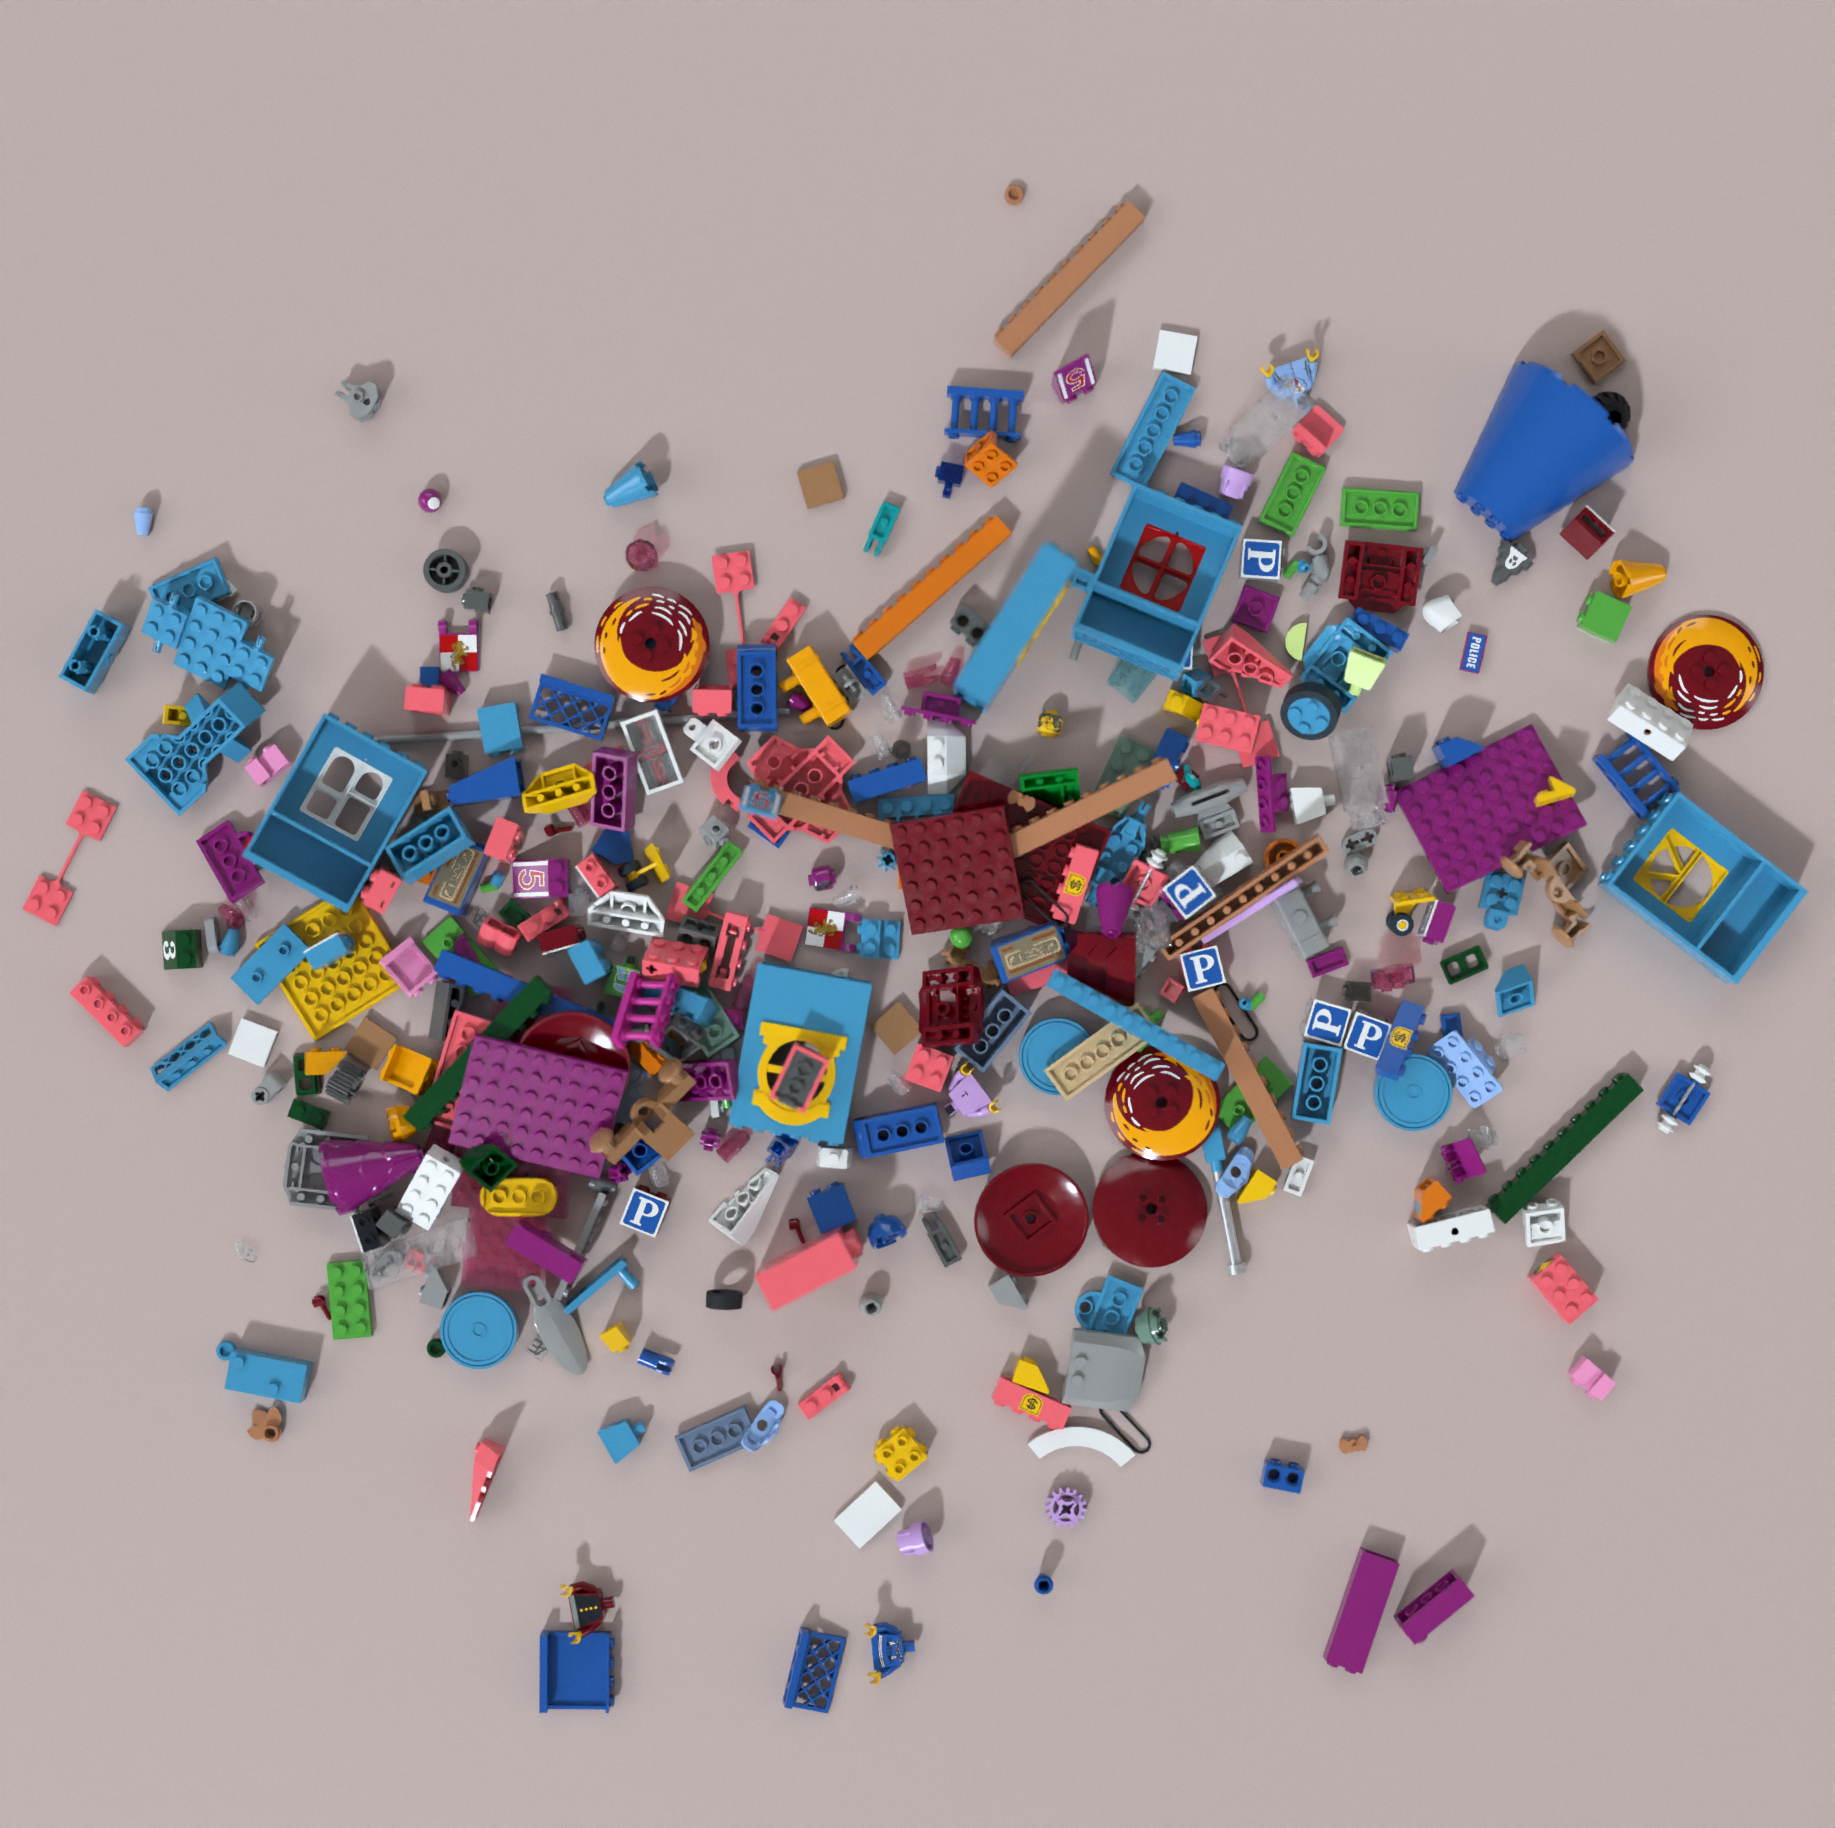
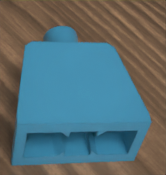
[597,1418,647,1464]

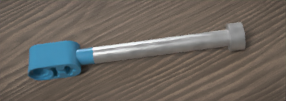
[1202,1124,1247,1275]

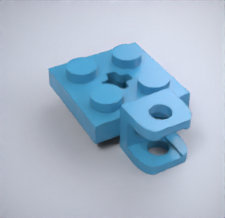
[1478,871,1525,931]

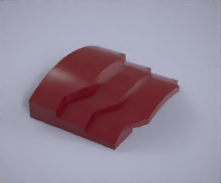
[1338,540,1423,613]
[1067,932,1136,1006]
[918,965,984,1048]

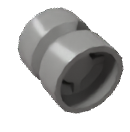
[232,600,264,628]

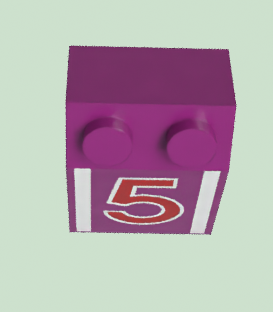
[1051,353,1097,404]
[512,858,571,899]

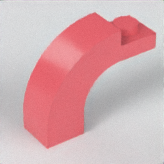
[710,752,745,812]

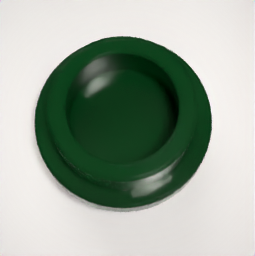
[427,1338,446,1358]

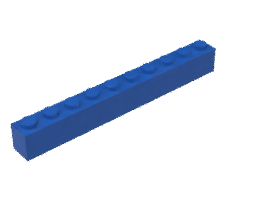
[433,949,616,1027]

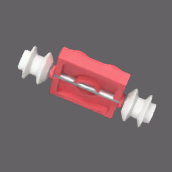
[1122,848,1169,920]

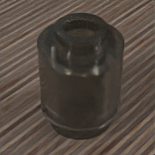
[892,740,911,760]

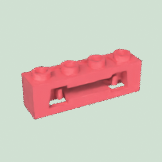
[708,910,752,991]

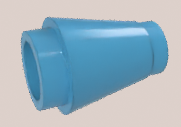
[219,928,240,957]
[1227,1115,1253,1145]

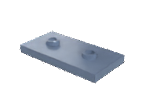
[674,1405,752,1472]

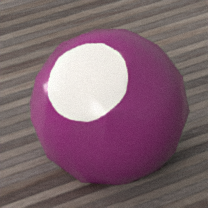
[418,489,442,513]

